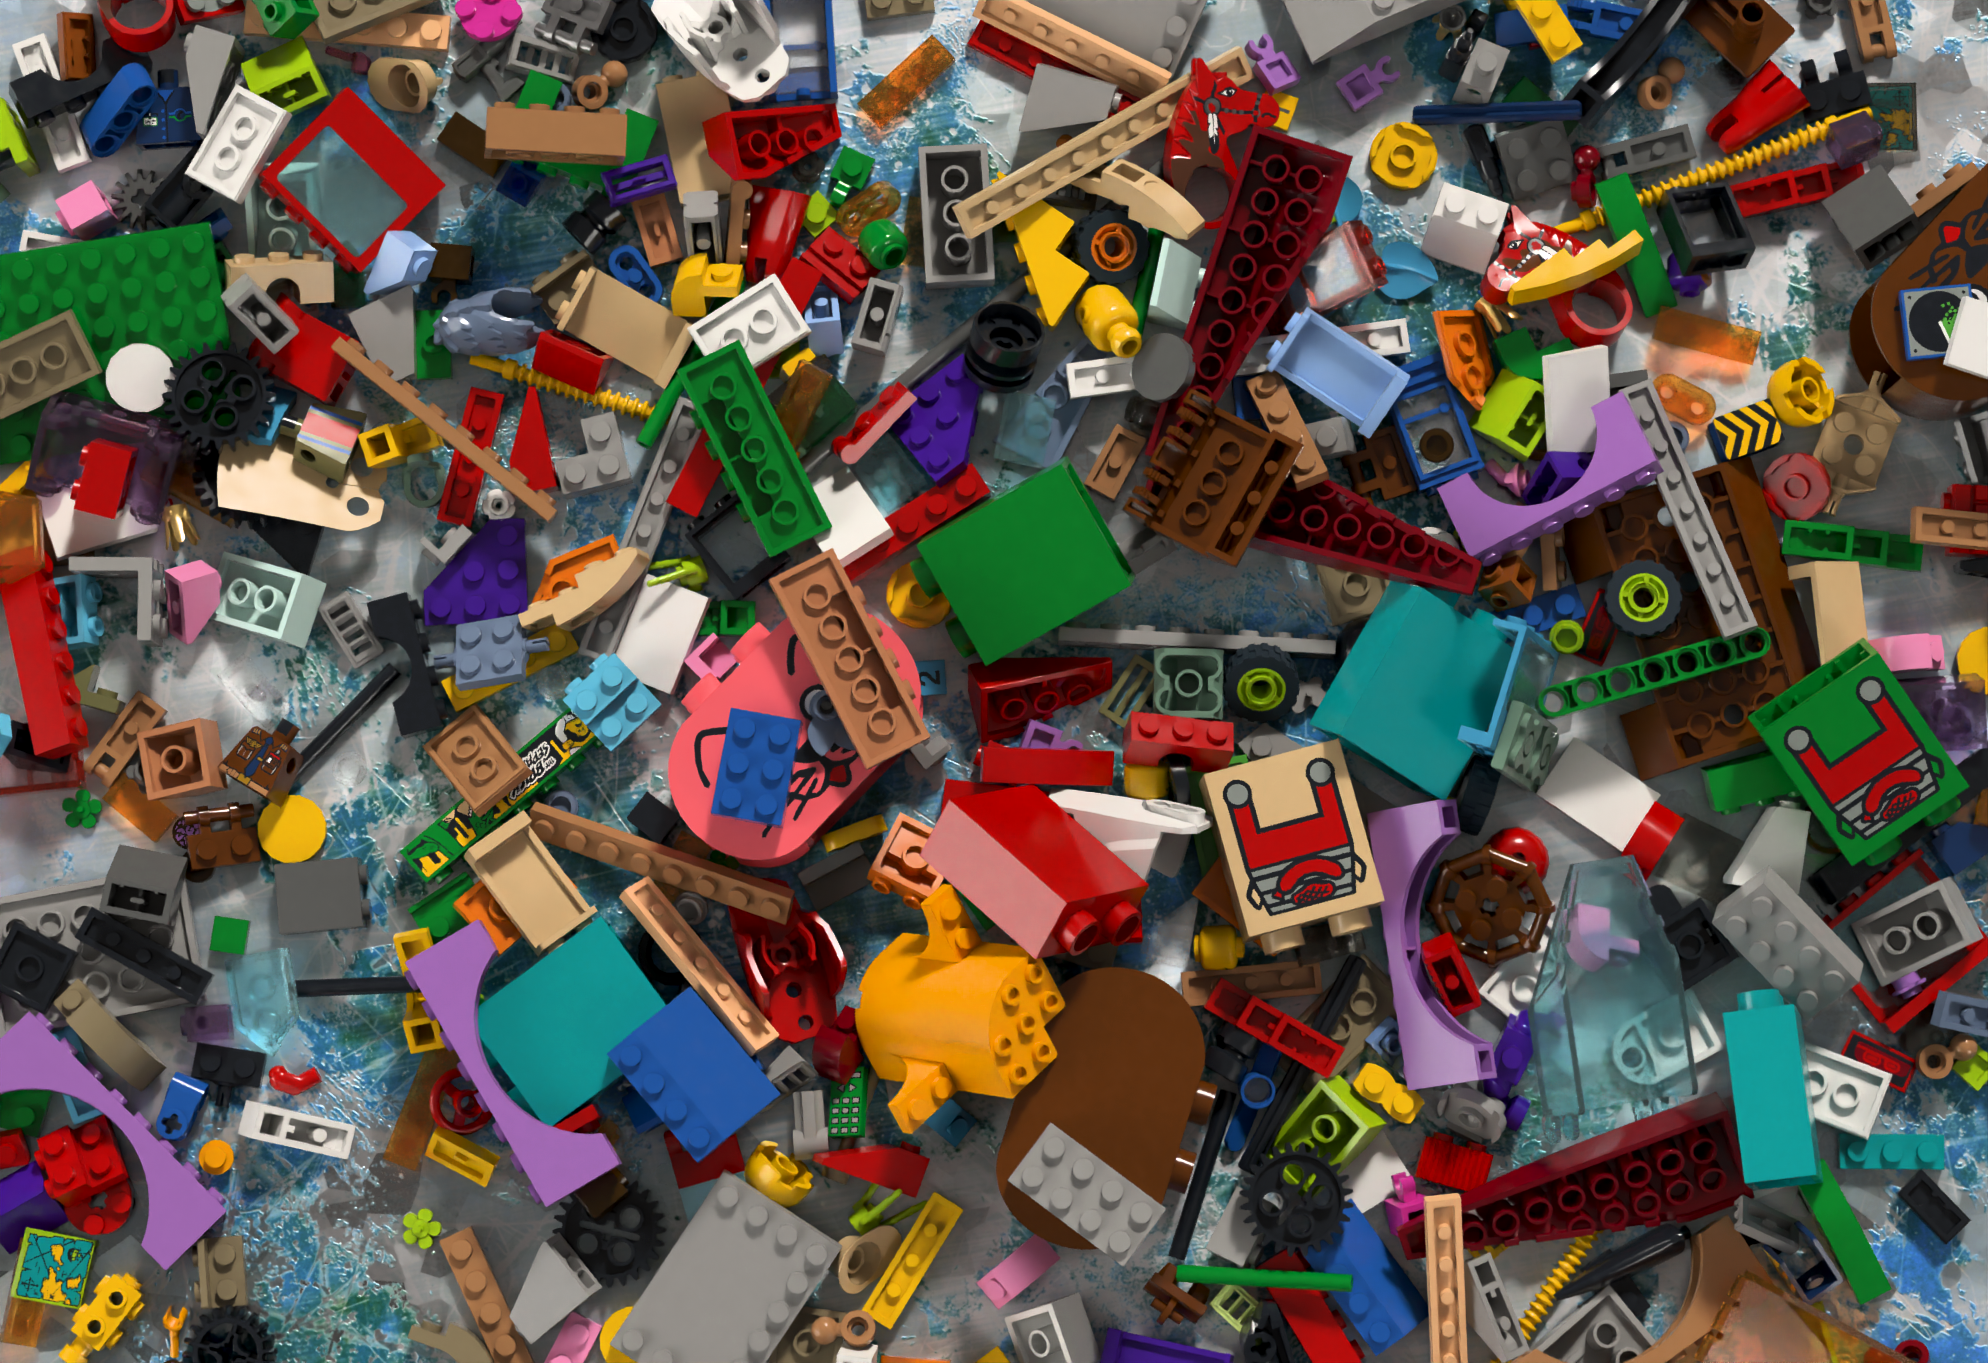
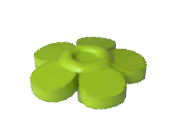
[403,1208,442,1249]

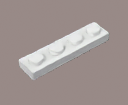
[12,33,93,174]

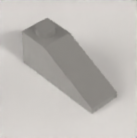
[1464,1252,1530,1363]

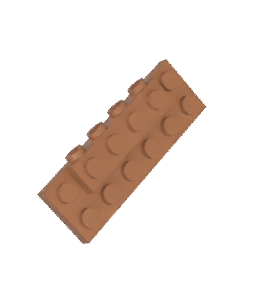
[769,548,931,770]

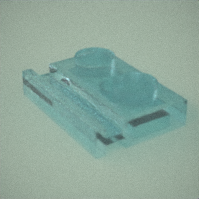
[994,392,1056,469]
[849,431,927,514]

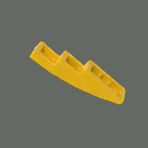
[1507,230,1644,306]

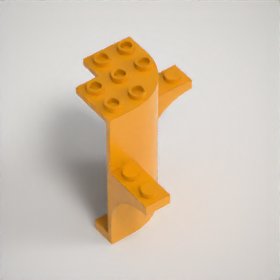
[855,884,1065,1134]

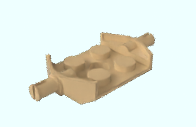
[1812,371,1902,517]

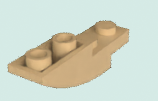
[1070,158,1205,240]
[518,547,650,633]

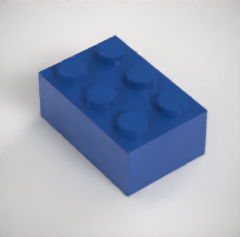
[711,708,803,828]

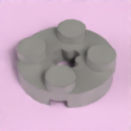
[1437,1083,1507,1144]

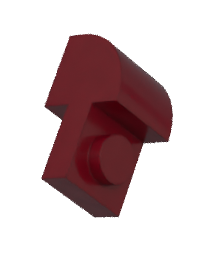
[812,1005,864,1085]

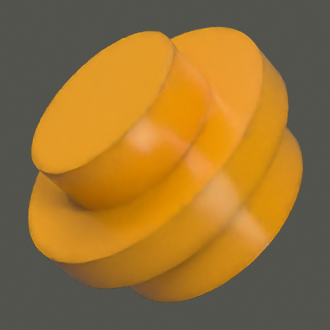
[199,1140,234,1175]

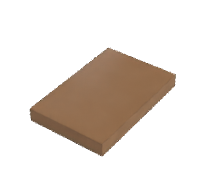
[422,703,533,818]

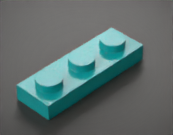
[1837,1134,1945,1170]

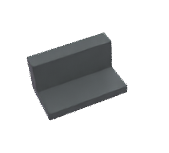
[797,841,872,912]

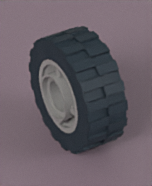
[1455,755,1501,836]

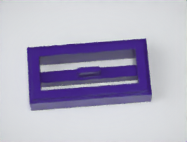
[601,154,677,208]

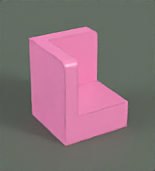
[684,632,737,680]

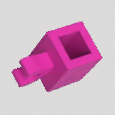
[1384,1172,1425,1238]

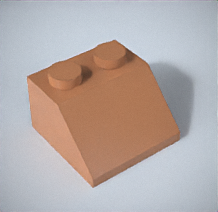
[137,718,228,801]

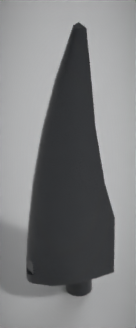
[1553,1224,1692,1301]

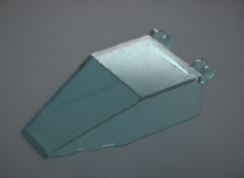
[1528,855,1698,1144]

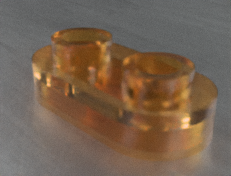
[836,181,901,237]
[1653,374,1716,426]

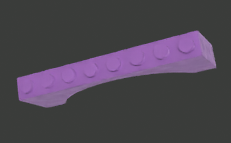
[1367,799,1497,1090]
[404,919,622,1207]
[0,1011,227,1271]

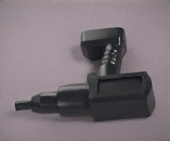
[1438,9,1489,83]
[1461,123,1525,202]

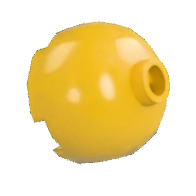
[1767,357,1834,428]
[744,1140,814,1209]

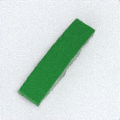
[1594,172,1678,318]
[1782,520,1924,573]
[1798,1158,1892,1305]

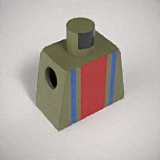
[279,403,367,483]

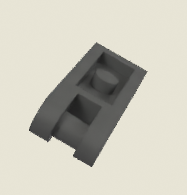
[1597,124,1697,181]

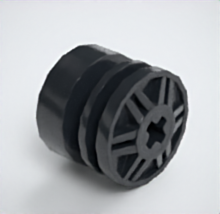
[963,301,1045,394]

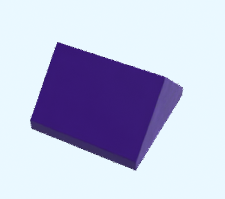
[0,1160,69,1255]

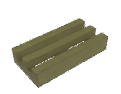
[1098,654,1154,729]

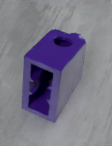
[1521,451,1592,506]

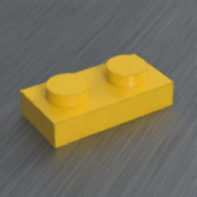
[425,1126,500,1188]

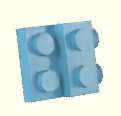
[53,574,104,650]
[563,652,663,753]

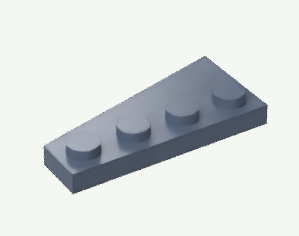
[992,335,1115,468]

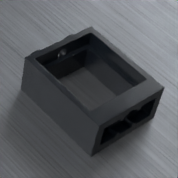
[1656,182,1756,277]
[685,493,792,601]

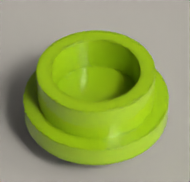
[1549,620,1584,654]

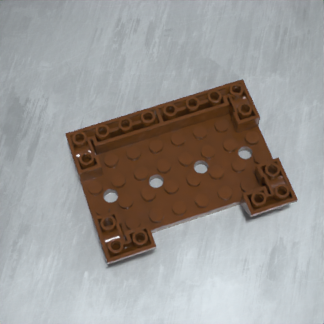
[1563,457,1821,782]

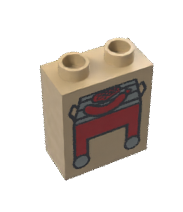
[1199,738,1385,956]

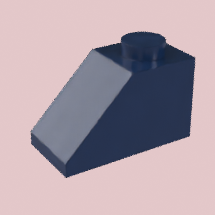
[1925,821,1988,877]

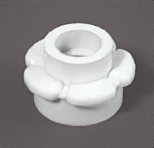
[482,489,516,521]

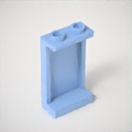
[1265,307,1410,438]

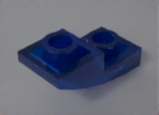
[496,161,547,208]

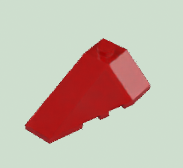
[702,103,842,181]
[968,657,1112,743]

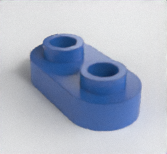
[608,245,664,304]

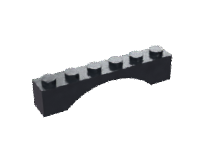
[1563,0,1699,130]

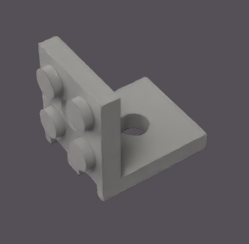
[69,557,169,647]

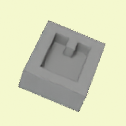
[420,524,475,566]
[908,735,952,770]

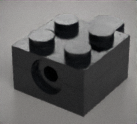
[1637,885,1739,995]

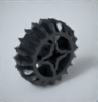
[182,1305,278,1363]

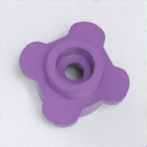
[1891,970,1927,999]

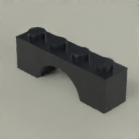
[9,27,153,129]
[367,592,449,739]

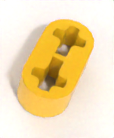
[821,814,888,853]

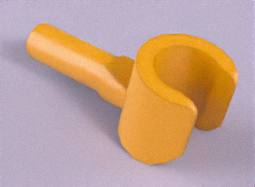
[162,1306,188,1358]

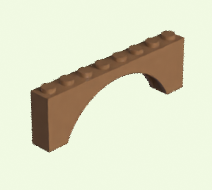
[1510,1214,1774,1363]

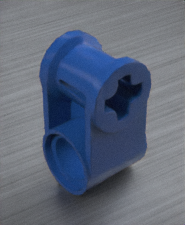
[156,1071,210,1141]

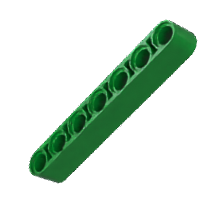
[1535,627,1771,720]

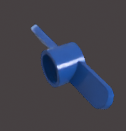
[1224,1042,1282,1152]

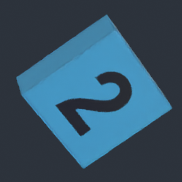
[914,659,947,696]

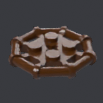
[1425,844,1556,968]

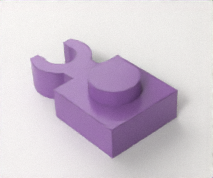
[1244,34,1302,96]
[1336,56,1401,112]
[1019,719,1083,749]

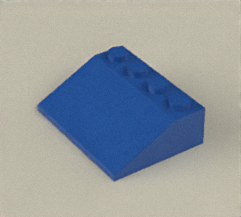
[607,986,781,1163]

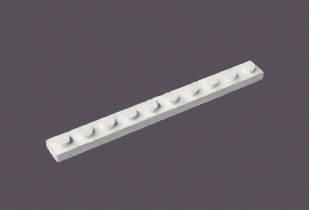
[1065,318,1411,400]

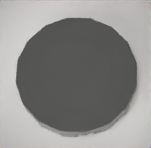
[1132,333,1196,403]

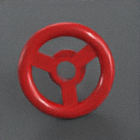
[429,1067,492,1135]

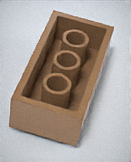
[484,102,627,166]

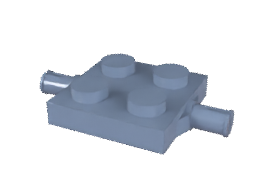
[433,615,550,691]

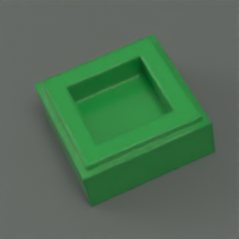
[210,916,251,955]

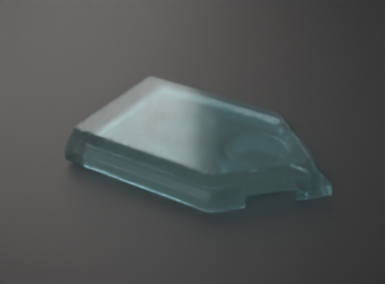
[224,948,300,1057]

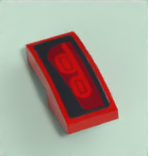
[1571,588,1619,667]
[1840,1029,1917,1094]

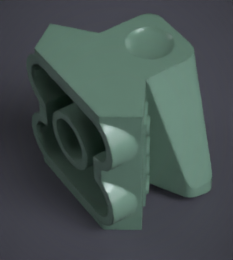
[1152,648,1224,721]

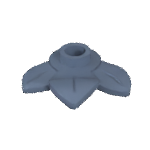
[807,690,855,756]

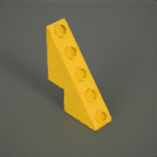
[991,171,1090,333]

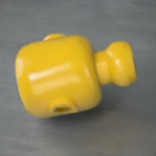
[1074,284,1142,358]

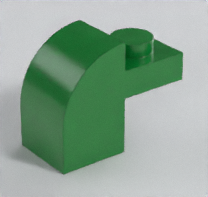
[1491,326,1574,383]

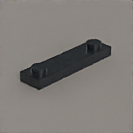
[75,907,215,1005]

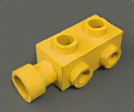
[58,1272,145,1363]

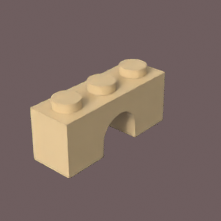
[224,250,334,304]

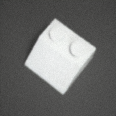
[1420,182,1509,275]
[1004,1292,1101,1363]

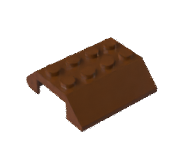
[1122,389,1304,568]

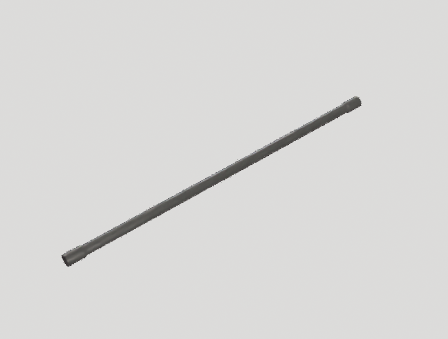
[799,157,1163,475]

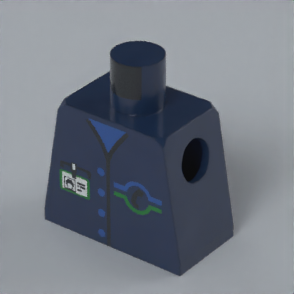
[136,69,203,151]

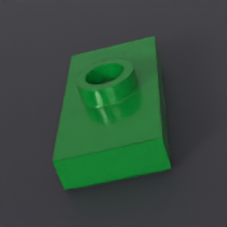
[416,310,453,380]

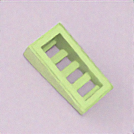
[1208,1285,1262,1347]

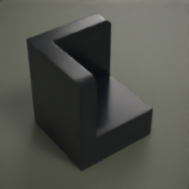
[627,792,682,845]

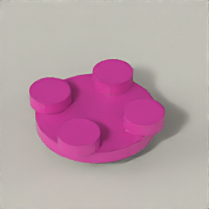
[455,0,523,42]

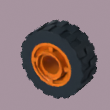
[1070,208,1150,285]

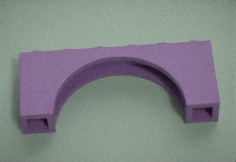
[1437,391,1664,567]

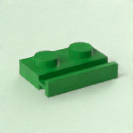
[407,871,475,945]

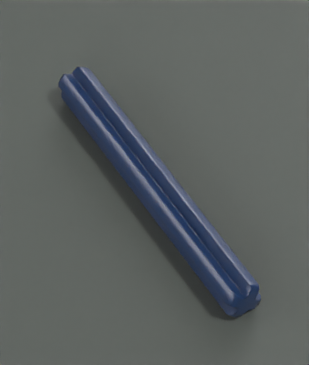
[1412,100,1582,125]

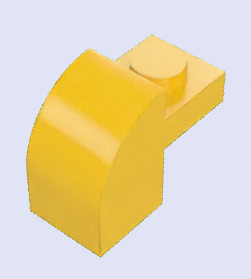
[671,253,744,317]
[358,418,444,468]

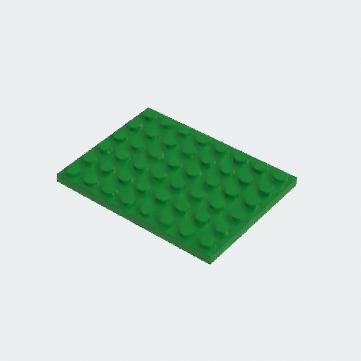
[0,221,242,465]

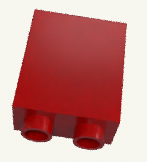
[919,784,1149,959]

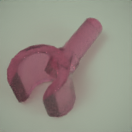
[325,46,371,75]

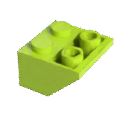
[240,35,332,117]
[1468,368,1546,463]

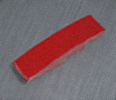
[1730,156,1865,219]
[980,746,1114,786]
[1203,977,1345,1079]

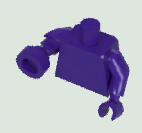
[1482,1010,1572,1132]

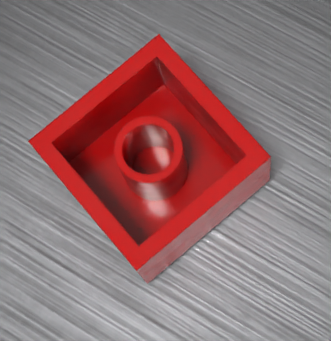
[70,438,140,520]

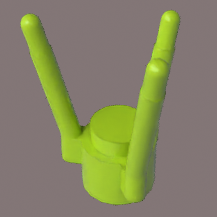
[647,554,709,593]
[848,1183,928,1236]

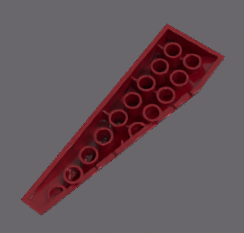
[1145,125,1353,457]
[1141,466,1482,596]
[1396,1092,1755,1260]

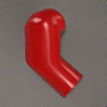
[268,1065,322,1095]

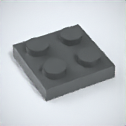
[1493,121,1578,202]

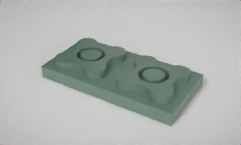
[1491,700,1559,793]

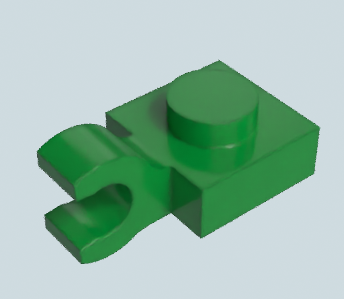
[829,146,875,210]

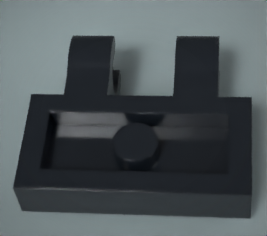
[1800,49,1873,124]

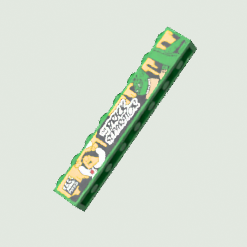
[400,708,604,885]

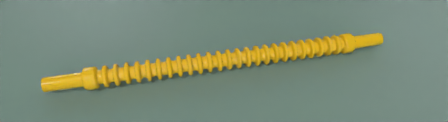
[1554,106,1873,235]
[469,354,801,459]
[1490,1230,1605,1363]

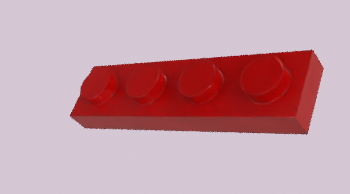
[437,386,506,529]

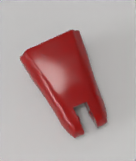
[1705,59,1811,155]
[745,185,812,284]

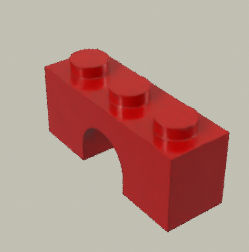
[1123,711,1234,773]

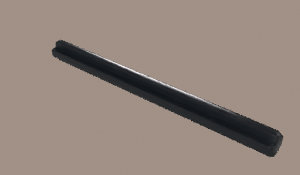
[1238,954,1367,1175]

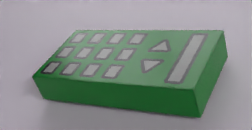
[828,1067,869,1139]

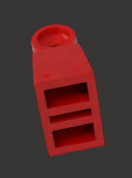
[249,292,366,407]

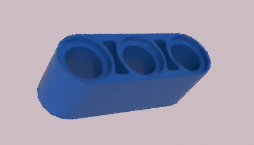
[80,62,158,158]

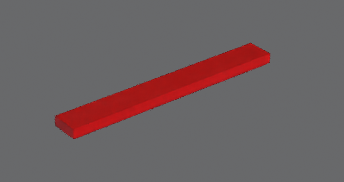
[666,257,823,518]

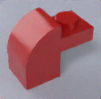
[1613,801,1685,887]

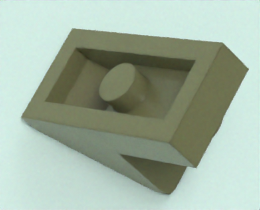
[74,664,126,715]

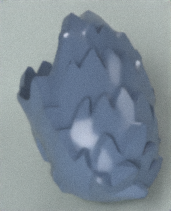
[433,287,545,356]

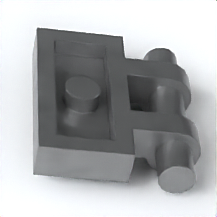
[534,0,617,56]

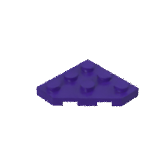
[890,353,984,488]
[423,518,529,627]

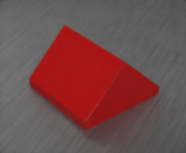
[531,329,615,396]

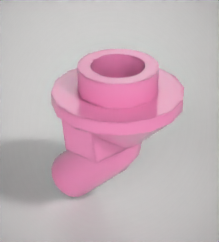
[1484,459,1530,497]

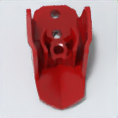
[727,878,847,1044]

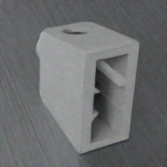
[1452,37,1510,104]

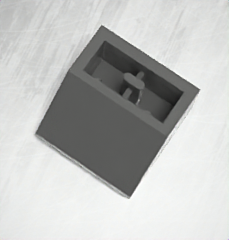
[99,844,189,926]

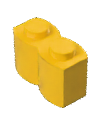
[1350,1063,1424,1124]

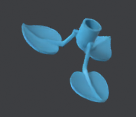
[1284,177,1438,321]

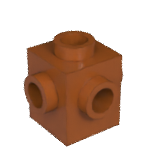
[1478,555,1537,612]

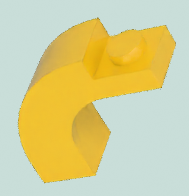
[393,927,445,1054]

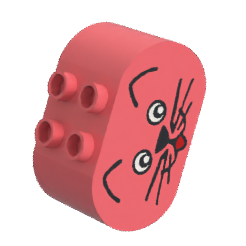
[668,612,924,868]

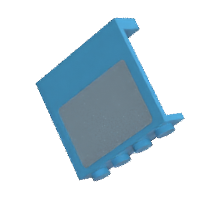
[1457,615,1560,761]

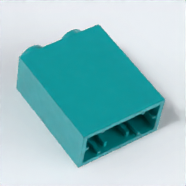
[1309,581,1527,800]
[478,916,668,1126]
[1723,989,1823,1191]

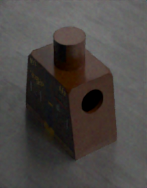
[218,718,303,808]

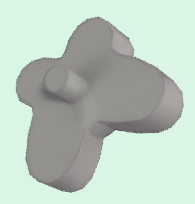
[1291,677,1326,714]

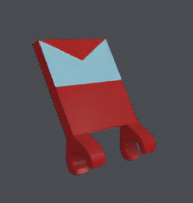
[664,1130,745,1223]

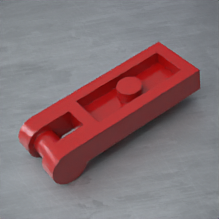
[831,382,917,464]

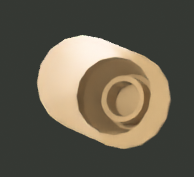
[367,57,443,113]
[828,1225,902,1294]

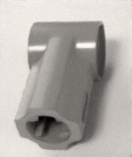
[793,1090,830,1161]

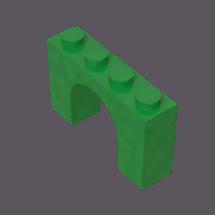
[509,70,659,200]

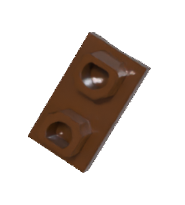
[1143,1263,1210,1325]

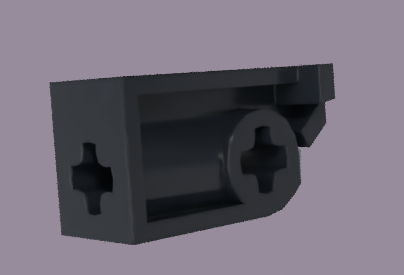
[140,142,214,229]
[1239,1299,1295,1363]

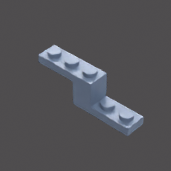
[1930,990,1988,1037]

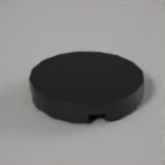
[590,0,658,64]

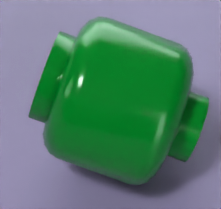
[858,219,909,270]

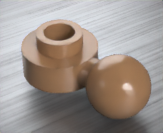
[1637,57,1685,111]
[571,60,628,109]
[1915,1033,1978,1079]
[811,1310,876,1348]

